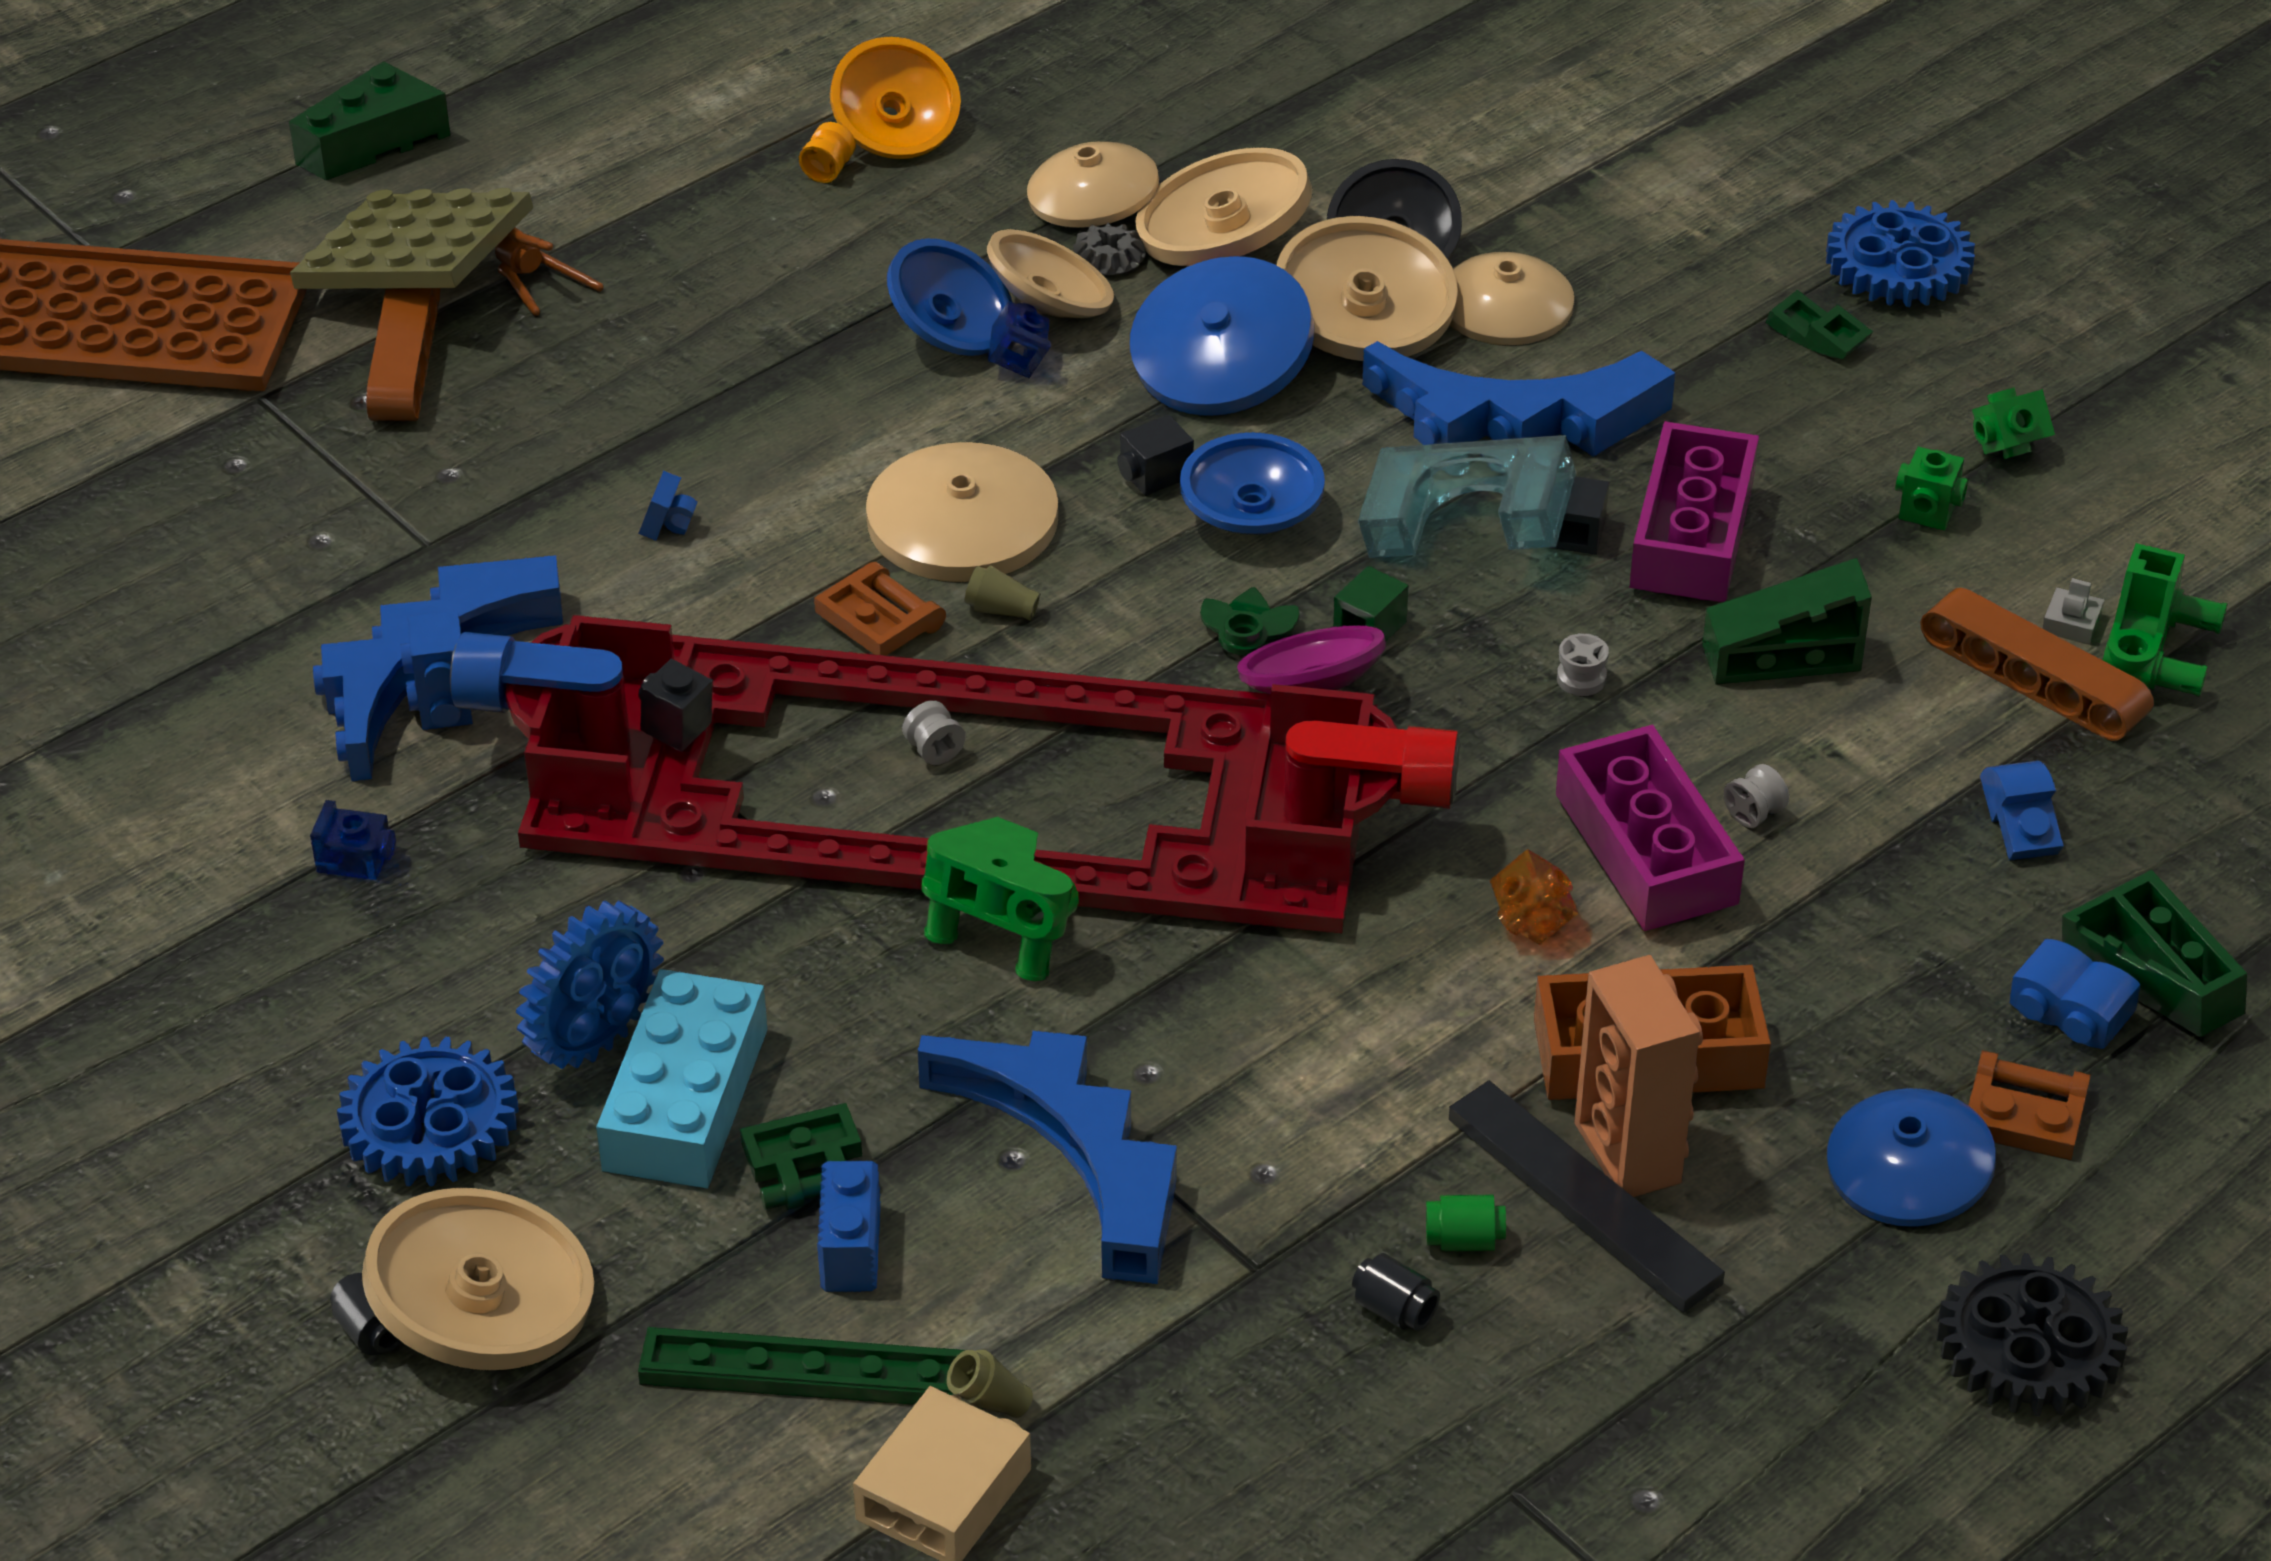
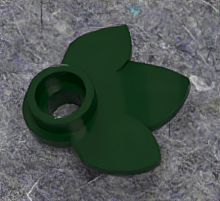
[1200,587,1299,656]

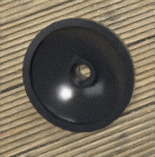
[1327,159,1462,261]

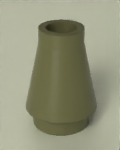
[964,565,1041,621]
[947,1350,1033,1418]

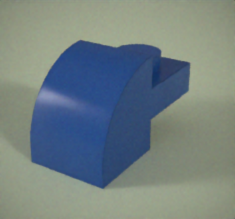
[1980,761,2064,861]

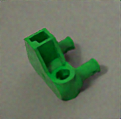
[2103,543,2228,697]
[921,817,1079,981]

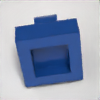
[638,470,698,541]

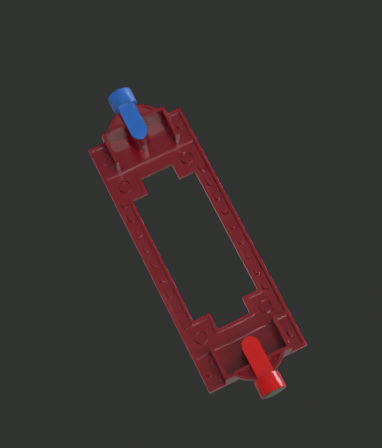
[450,615,1460,934]

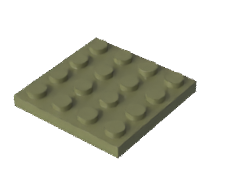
[290,188,533,289]

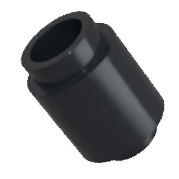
[1352,1253,1440,1331]
[330,1273,402,1355]

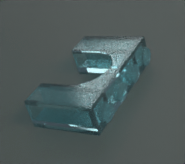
[1358,435,1576,558]

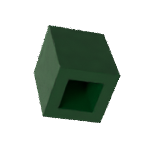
[1333,566,1409,641]

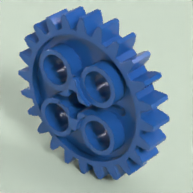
[1826,200,1975,307]
[516,901,664,1069]
[337,1037,519,1186]

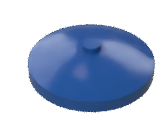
[1130,256,1315,416]

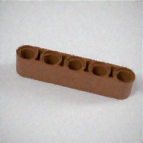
[366,288,441,421]
[1920,588,2154,741]

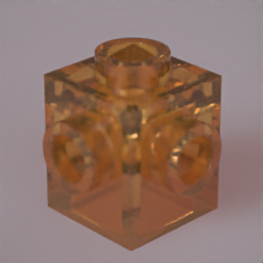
[1490,849,1578,945]

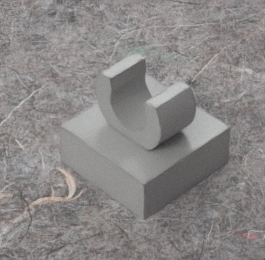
[2042,578,2104,645]

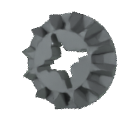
[1073,222,1145,275]

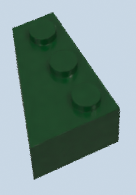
[289,61,451,180]
[1702,558,1872,685]
[2062,870,2247,1037]

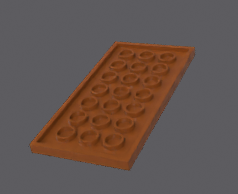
[0,239,307,391]

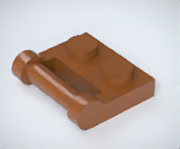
[814,562,946,656]
[1968,1050,2091,1160]

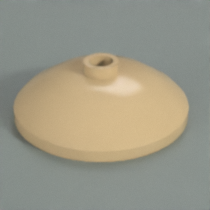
[1027,142,1159,227]
[987,229,1114,318]
[1450,252,1574,345]

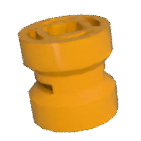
[798,122,856,183]

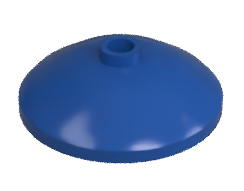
[887,238,1014,356]
[1180,432,1325,535]
[1827,1088,1996,1226]

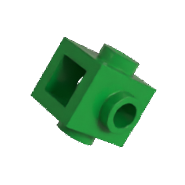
[1972,387,2055,459]
[1895,446,1969,531]

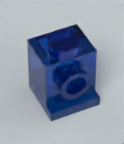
[988,301,1051,379]
[310,800,396,880]

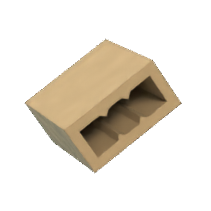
[853,1386,1031,1561]

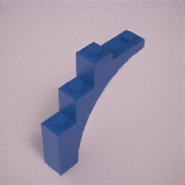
[1362,341,1675,460]
[313,555,563,781]
[918,1031,1177,1284]

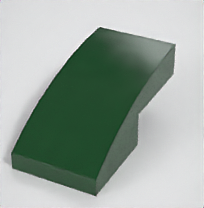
[1765,290,1873,359]

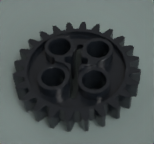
[1936,1253,2128,1416]

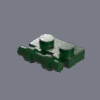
[740,1103,862,1210]

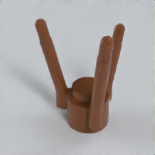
[495,227,604,316]

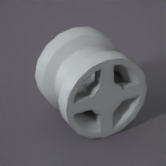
[1557,633,1609,696]
[902,701,966,765]
[1723,764,1790,828]

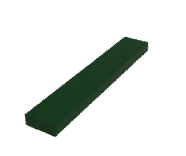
[638,1327,983,1410]

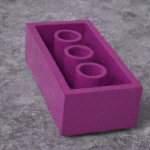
[1629,421,1759,602]
[1556,724,1745,931]

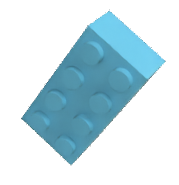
[596,969,768,1189]

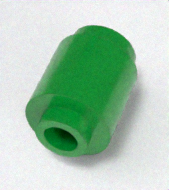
[1426,1194,1506,1251]

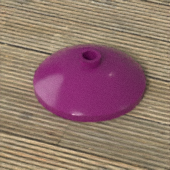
[1237,626,1386,694]

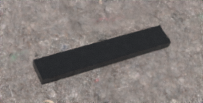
[1449,1080,1725,1313]

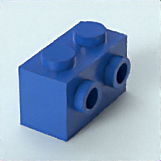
[400,610,473,730]

